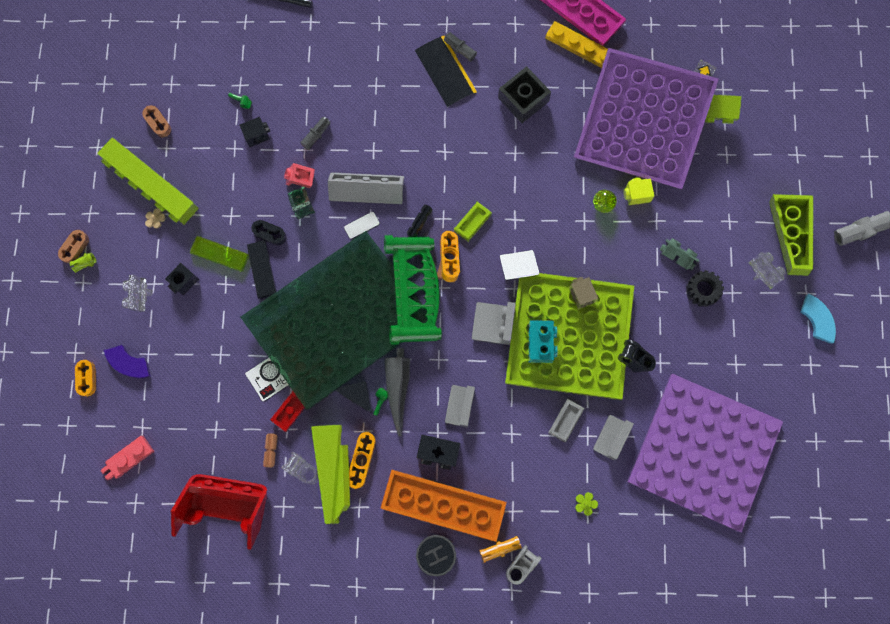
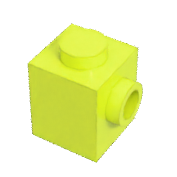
[624,178,654,205]

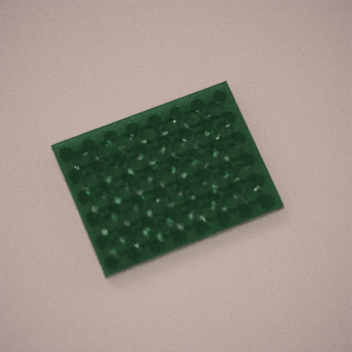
[240,231,427,411]

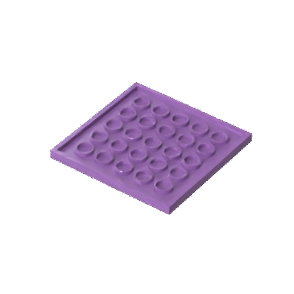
[574,48,719,190]
[627,374,783,532]

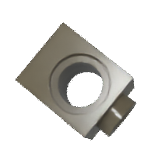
[569,277,598,309]

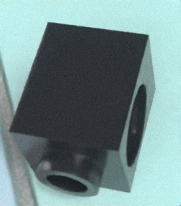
[239,116,271,147]
[165,263,199,295]

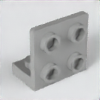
[472,302,515,345]

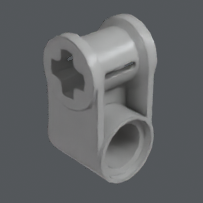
[506,545,541,585]

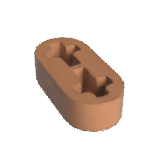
[142,105,171,137]
[58,230,89,264]

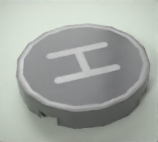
[416,535,456,576]

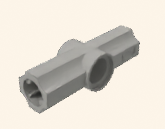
[834,211,890,246]

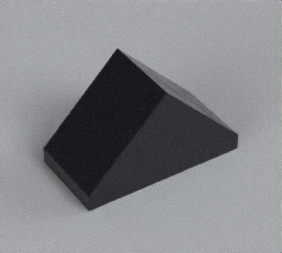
[336,381,373,413]

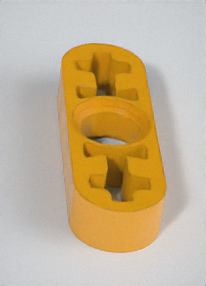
[440,231,460,282]
[349,432,376,489]

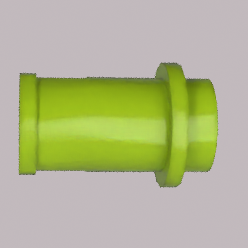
[70,253,96,273]

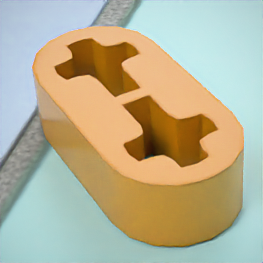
[75,360,96,397]

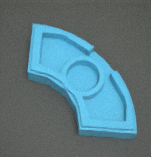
[800,294,836,344]

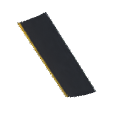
[415,36,477,107]

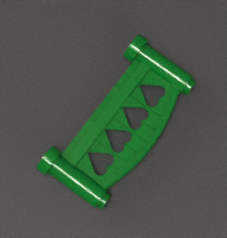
[384,235,442,345]

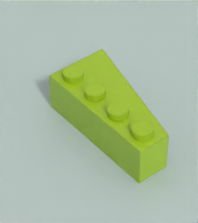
[769,194,813,276]

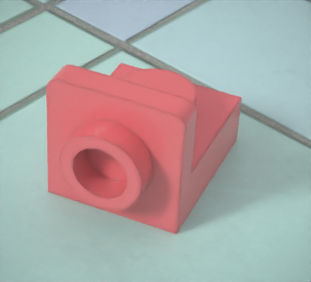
[284,163,315,188]

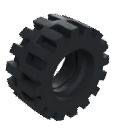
[686,270,724,307]

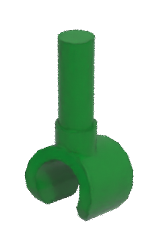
[228,93,252,109]
[373,388,388,416]

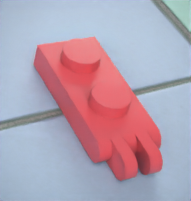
[101,435,154,480]

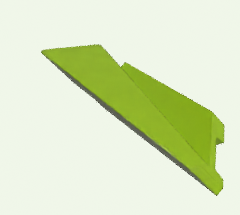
[311,425,350,524]

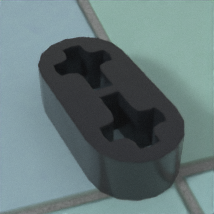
[251,220,287,246]

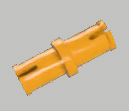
[479,536,522,563]

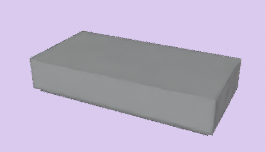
[548,399,585,443]

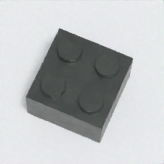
[498,66,551,124]

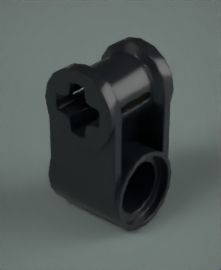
[618,340,656,373]

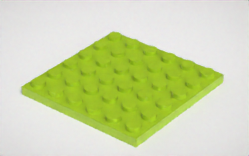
[505,273,634,400]

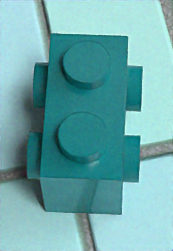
[529,320,557,363]

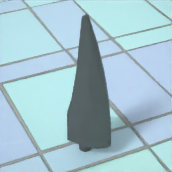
[385,348,410,436]

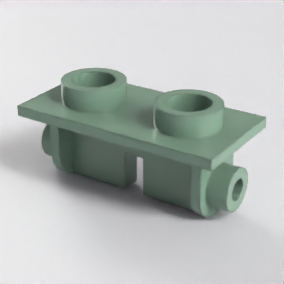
[659,238,699,271]

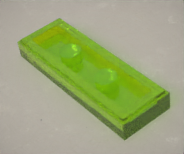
[189,236,249,273]

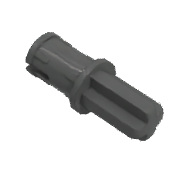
[444,32,477,62]
[300,117,331,150]

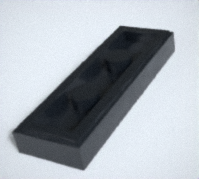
[247,240,277,299]

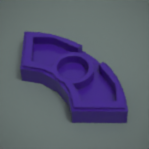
[103,345,151,378]

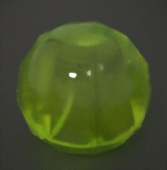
[593,189,617,213]

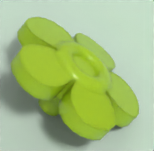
[575,492,598,516]

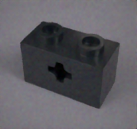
[416,435,461,470]

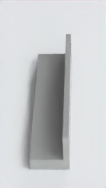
[328,173,404,204]

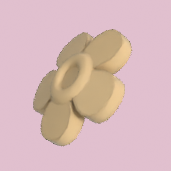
[145,209,166,229]

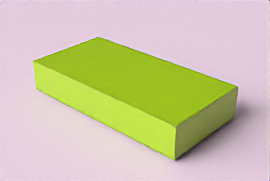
[454,201,492,242]

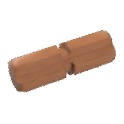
[263,434,278,468]

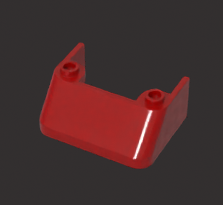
[171,474,267,550]

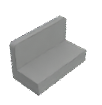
[445,385,475,428]
[593,415,634,460]

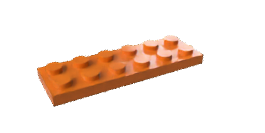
[380,470,507,542]

